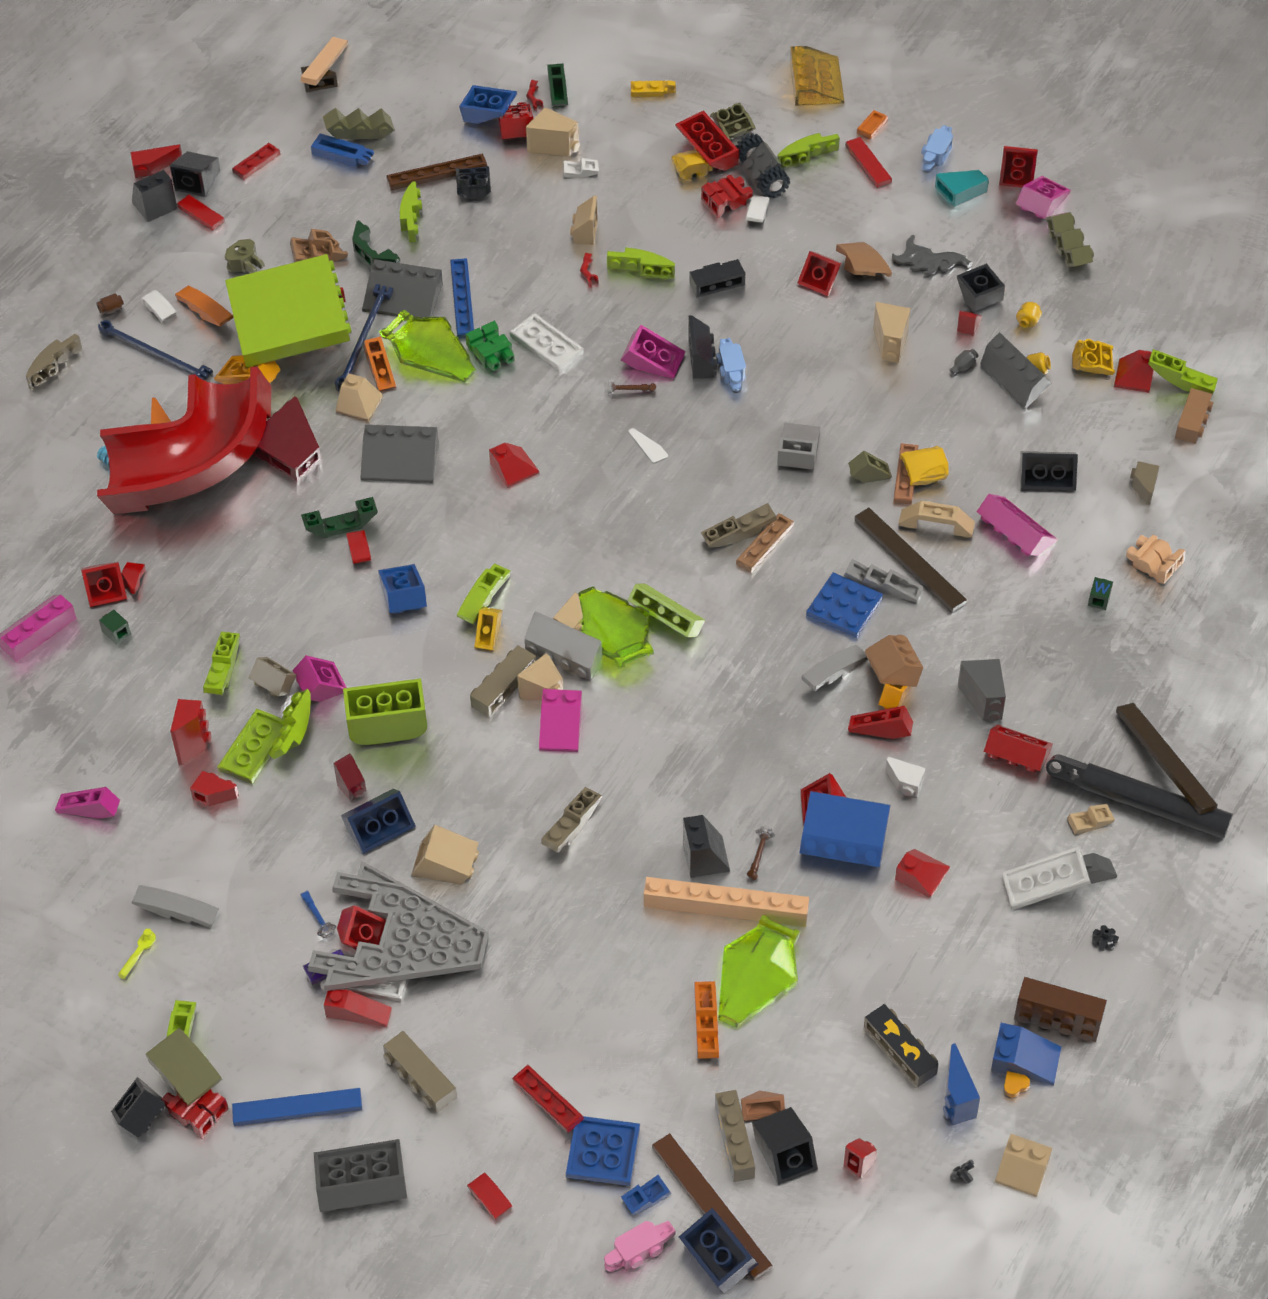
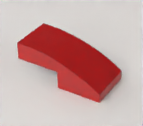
[346,530,371,564]
[467,1172,512,1220]

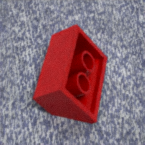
[170,699,211,765]
[983,725,1053,772]

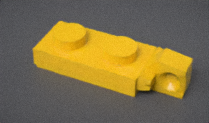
[631,80,676,97]

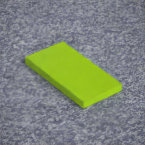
[217,708,284,784]

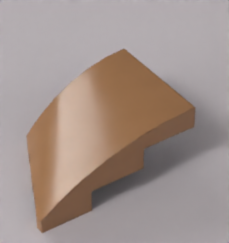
[290,229,348,262]
[836,242,892,277]

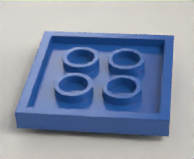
[806,572,883,638]
[566,1116,640,1186]

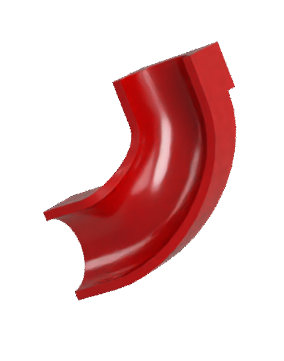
[97,367,271,514]

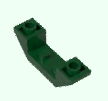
[352,220,400,268]
[301,497,378,538]

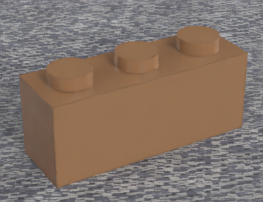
[1175,388,1214,444]

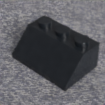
[688,315,717,379]
[1020,451,1078,491]

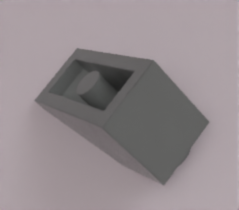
[1083,853,1117,884]

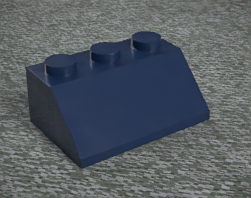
[341,789,416,854]

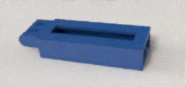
[311,133,374,167]

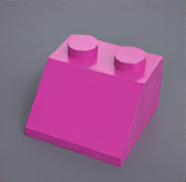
[292,655,347,702]

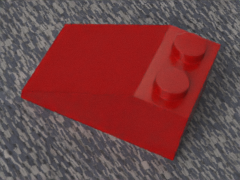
[999,146,1038,188]

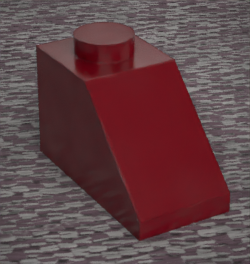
[333,753,367,801]

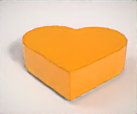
[1004,1071,1030,1098]

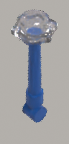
[300,890,336,938]

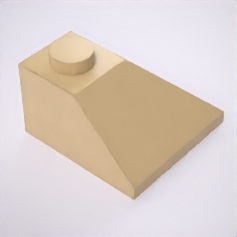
[336,373,383,422]
[553,592,583,632]
[517,653,563,700]

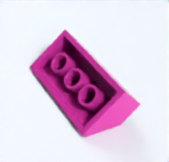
[976,494,1058,556]
[0,595,77,662]

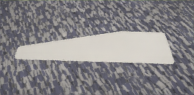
[628,428,668,463]

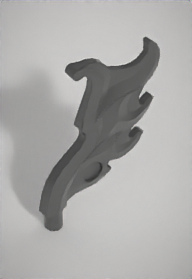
[892,235,972,276]

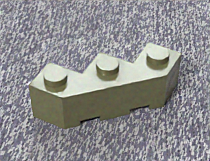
[323,108,395,139]
[1046,212,1094,267]

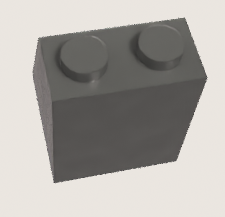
[958,659,1006,721]

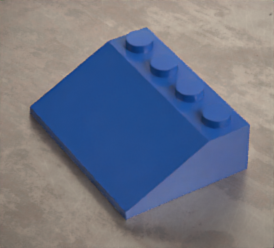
[799,791,891,867]

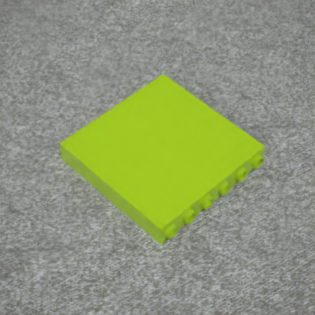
[225,254,352,368]

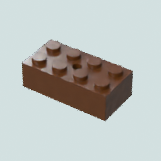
[1014,977,1107,1042]

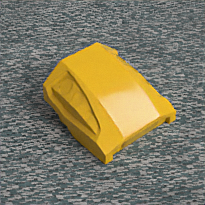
[671,150,712,179]
[1072,339,1115,375]
[900,445,949,486]

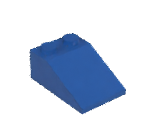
[459,85,517,124]
[378,564,427,614]
[991,1022,1061,1085]
[943,1043,980,1125]

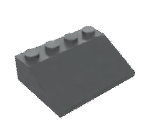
[362,259,443,321]
[360,424,439,483]
[314,1139,407,1212]

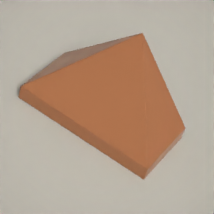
[741,1090,785,1121]

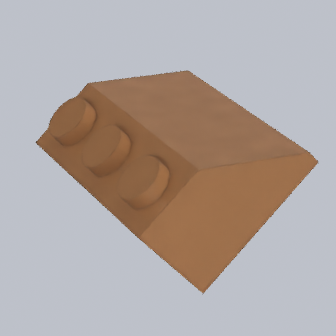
[865,635,923,687]

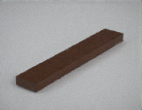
[386,153,487,190]

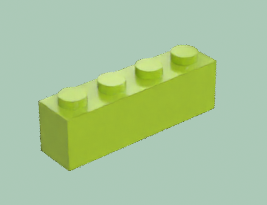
[627,583,705,637]

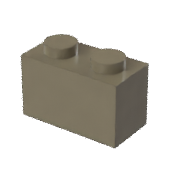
[248,657,297,697]

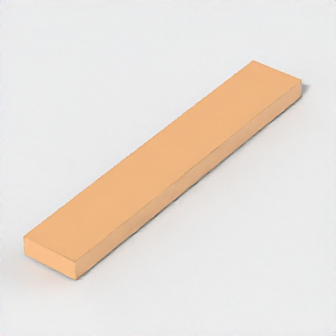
[300,37,348,86]

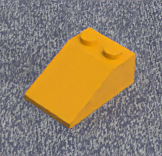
[214,355,280,384]

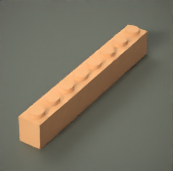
[643,877,809,927]

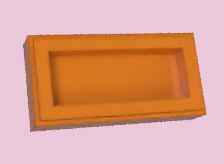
[856,110,888,139]

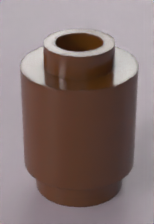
[96,293,124,315]

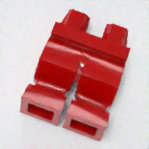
[701,175,753,218]
[162,1089,229,1139]

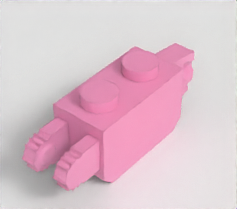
[604,1221,676,1273]

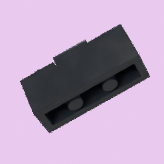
[689,259,746,298]

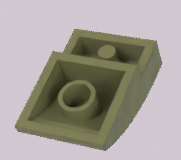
[145,1028,223,1106]

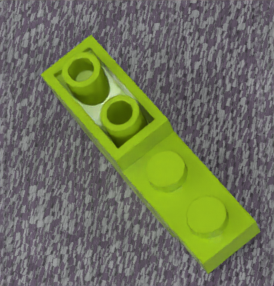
[777,133,840,168]
[399,181,422,243]
[607,247,675,278]
[1148,349,1218,395]
[457,563,511,624]
[203,632,240,695]
[269,689,311,759]
[161,1000,196,1078]

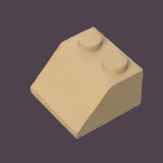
[570,196,598,245]
[995,1134,1052,1197]

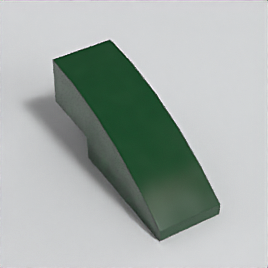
[547,63,568,106]

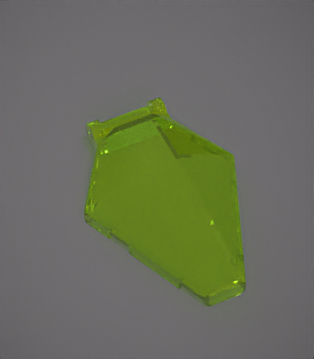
[380,310,476,382]
[578,586,654,669]
[718,915,801,1027]

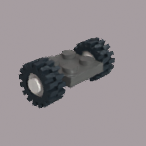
[735,133,790,198]

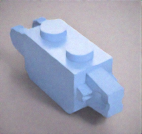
[921,125,953,172]
[716,338,746,392]

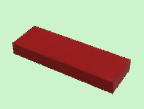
[232,143,281,180]
[177,195,225,231]

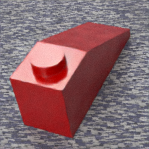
[130,144,182,178]
[848,706,913,739]
[324,989,392,1027]

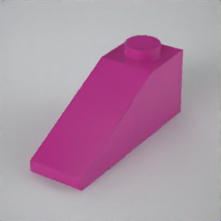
[55,787,120,819]

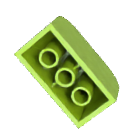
[343,678,427,745]

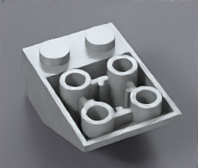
[777,423,821,469]

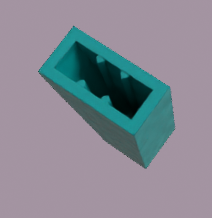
[935,170,989,207]

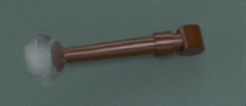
[604,379,656,396]
[747,826,775,881]

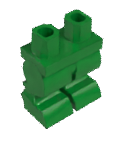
[466,320,515,371]

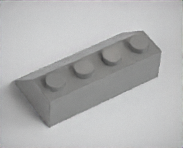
[524,611,603,680]

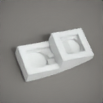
[562,158,599,178]
[746,195,770,223]
[141,290,176,323]

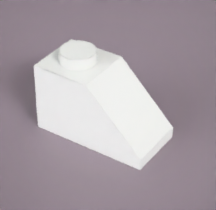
[886,757,926,798]

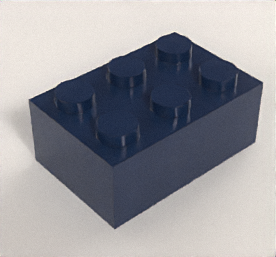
[678,1208,759,1293]

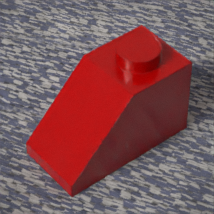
[843,1138,877,1178]

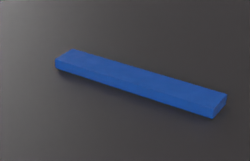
[450,258,474,339]
[232,1088,362,1126]

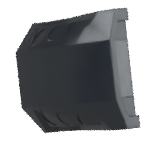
[456,166,491,200]

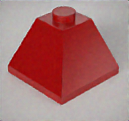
[797,251,841,296]
[1114,350,1154,393]
[489,443,539,488]
[81,562,127,607]
[800,773,846,823]
[895,849,950,898]
[337,905,386,950]

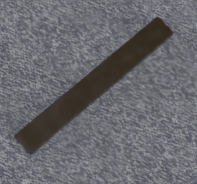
[855,507,967,613]
[1116,703,1218,814]

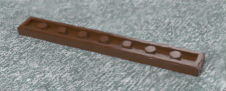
[652,1133,773,1280]

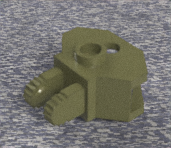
[225,239,265,273]

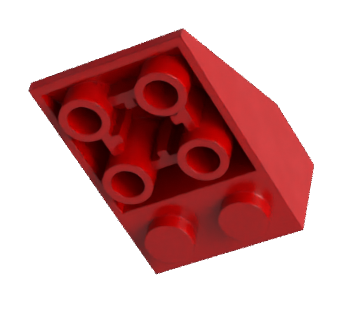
[498,102,534,139]

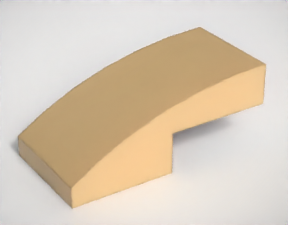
[1067,804,1115,834]

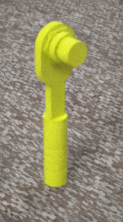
[118,928,156,979]

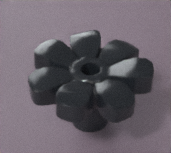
[1092,925,1119,950]
[950,1159,974,1184]

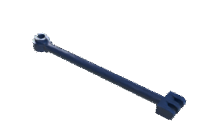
[335,284,393,392]
[98,320,213,381]

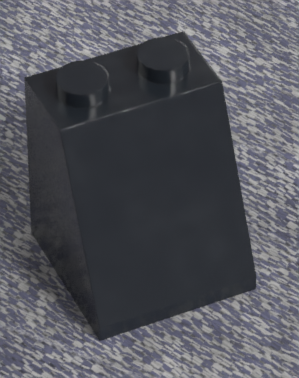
[170,151,220,197]
[132,170,178,222]
[683,815,730,878]
[752,1107,818,1185]

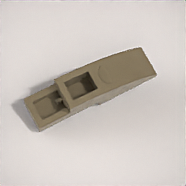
[26,334,82,390]
[701,503,777,548]
[541,787,602,853]

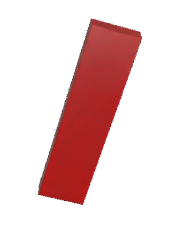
[845,137,892,188]
[512,1064,584,1133]

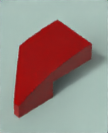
[121,562,145,594]

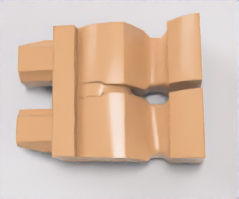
[1126,535,1186,584]

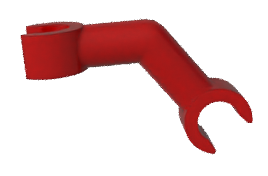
[526,80,544,111]
[580,253,599,287]

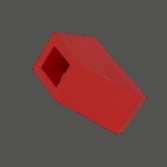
[190,770,239,806]

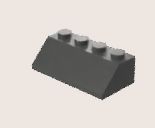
[980,332,1052,408]

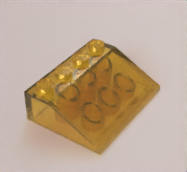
[790,46,844,106]

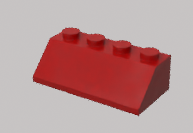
[675,110,739,171]

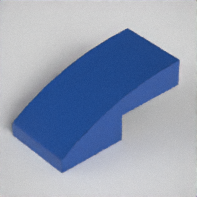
[621,1174,672,1215]

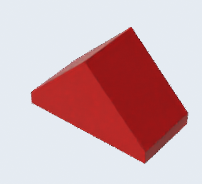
[957,311,982,336]

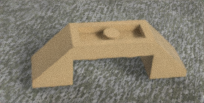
[898,501,975,538]

